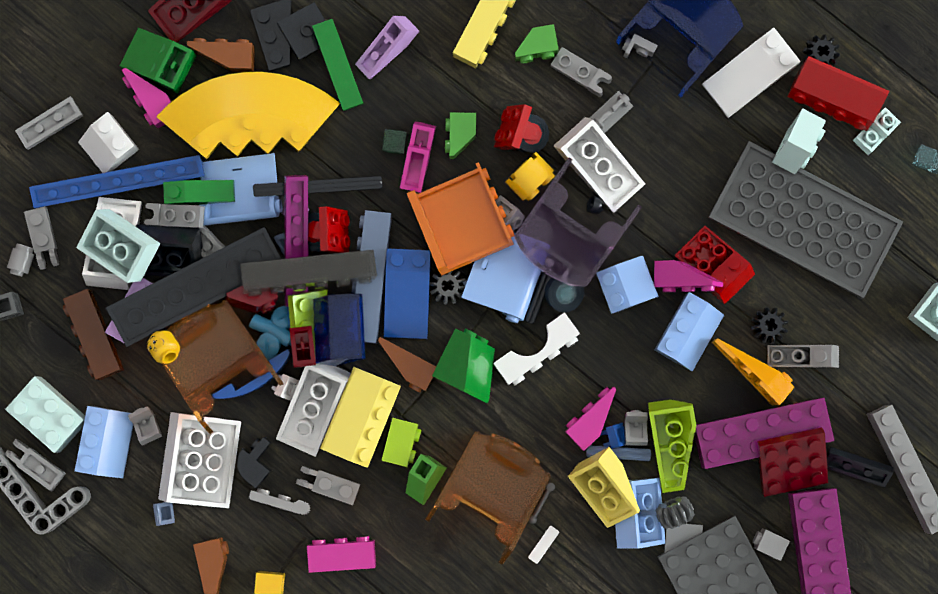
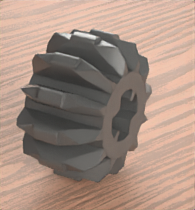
[429,271,465,305]
[655,496,695,529]

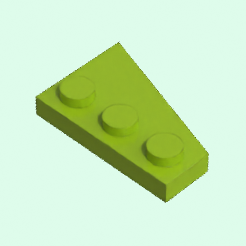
[288,289,328,357]

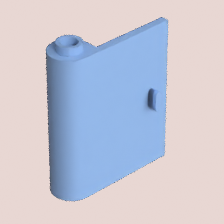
[199,153,283,226]
[461,234,550,323]

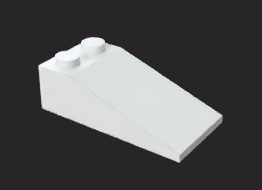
[702,28,801,118]
[554,117,645,213]
[82,197,142,290]
[276,357,351,457]

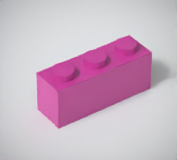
[307,536,376,573]

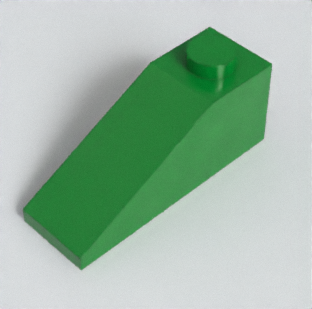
[163,180,235,205]

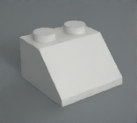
[79,112,139,173]

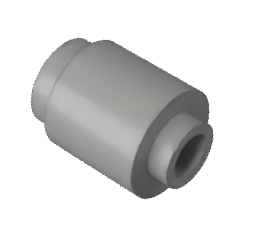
[7,243,34,277]

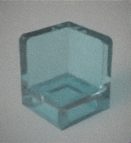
[912,145,938,174]

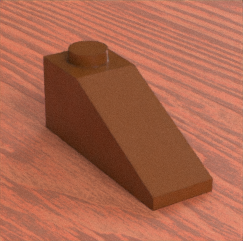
[378,337,436,393]
[193,537,229,594]

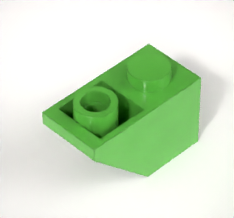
[515,24,559,63]
[445,112,476,159]
[406,454,447,505]

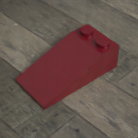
[148,0,232,43]

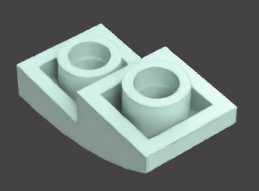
[853,107,901,155]

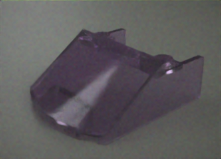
[514,157,642,287]

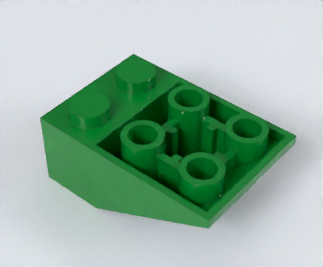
[120,28,197,94]

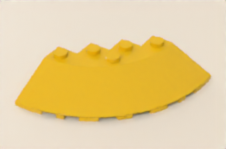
[156,72,340,159]

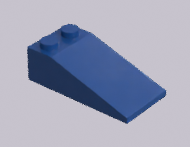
[384,249,431,339]

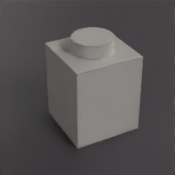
[752,528,790,561]

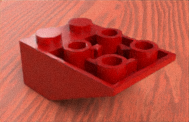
[674,226,755,304]

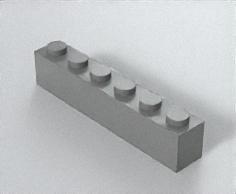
[866,405,938,534]

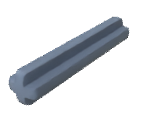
[586,445,651,461]

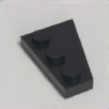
[250,0,292,72]

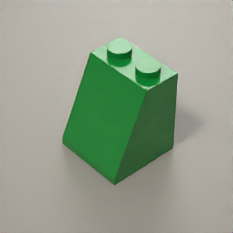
[432,328,495,403]

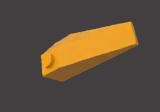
[711,338,794,405]

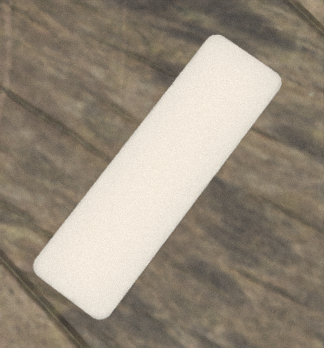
[528,526,559,564]

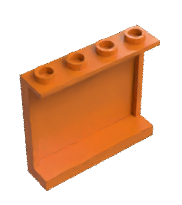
[407,162,515,276]

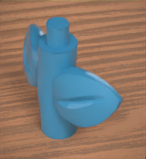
[249,306,291,361]

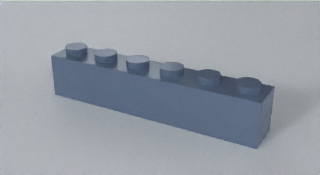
[347,210,392,344]

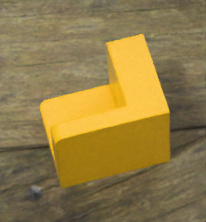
[254,571,285,594]

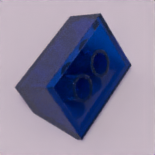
[313,293,365,366]

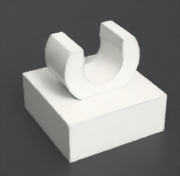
[272,374,299,401]

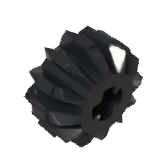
[802,34,840,66]
[750,307,788,344]

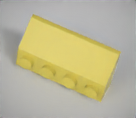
[320,367,401,468]

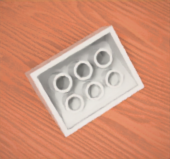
[158,412,241,508]

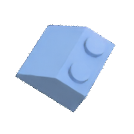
[596,256,658,314]

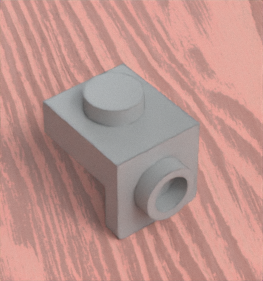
[128,407,162,445]
[624,410,648,445]

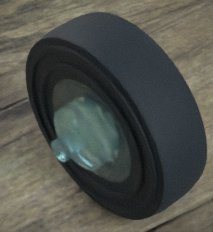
[545,273,584,312]

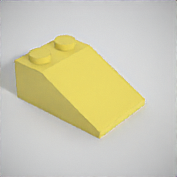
[568,447,640,528]

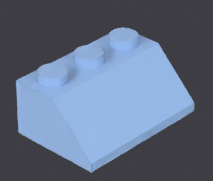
[654,292,724,371]
[75,406,134,478]
[615,478,666,548]

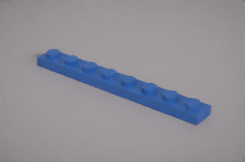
[29,155,205,208]

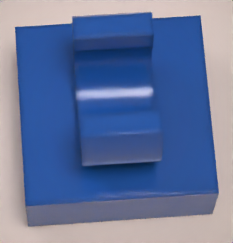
[601,423,625,449]

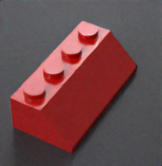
[787,56,889,131]

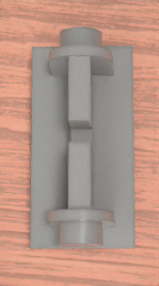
[590,91,633,133]

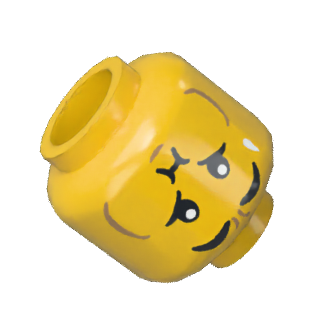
[147,330,180,364]

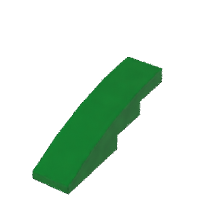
[312,19,363,111]

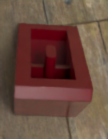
[290,326,316,368]

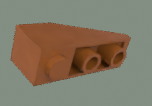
[187,38,255,72]

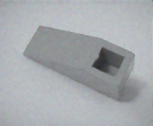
[768,345,839,368]

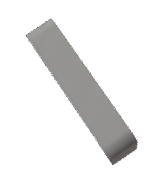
[0,447,91,534]

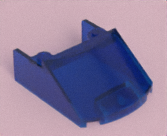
[616,0,743,98]

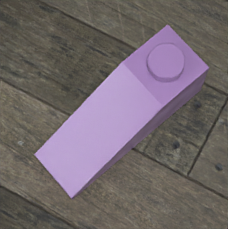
[355,16,419,79]

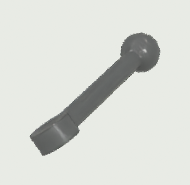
[528,483,555,524]

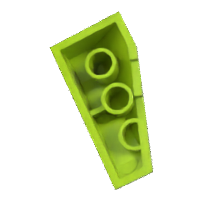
[648,400,696,493]

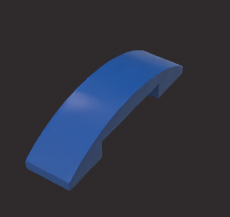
[213,349,292,399]

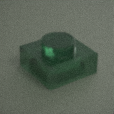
[382,129,407,154]

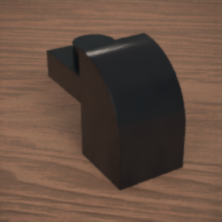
[237,437,273,488]

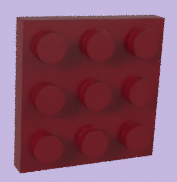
[757,427,828,497]

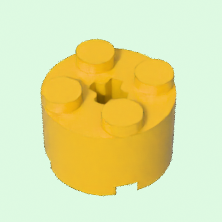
[505,152,555,201]

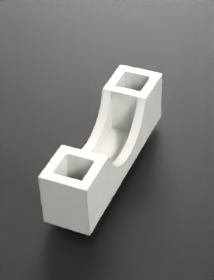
[493,312,580,386]

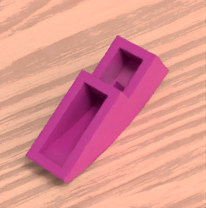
[400,121,436,193]

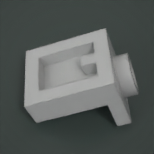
[622,34,658,58]
[495,195,525,231]

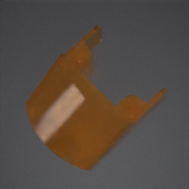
[161,300,284,434]
[425,432,551,564]

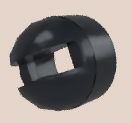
[586,196,605,214]

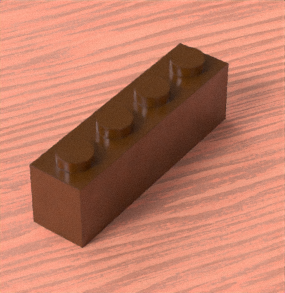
[63,289,124,380]

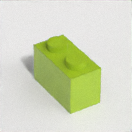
[382,418,421,467]

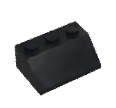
[136,224,203,276]

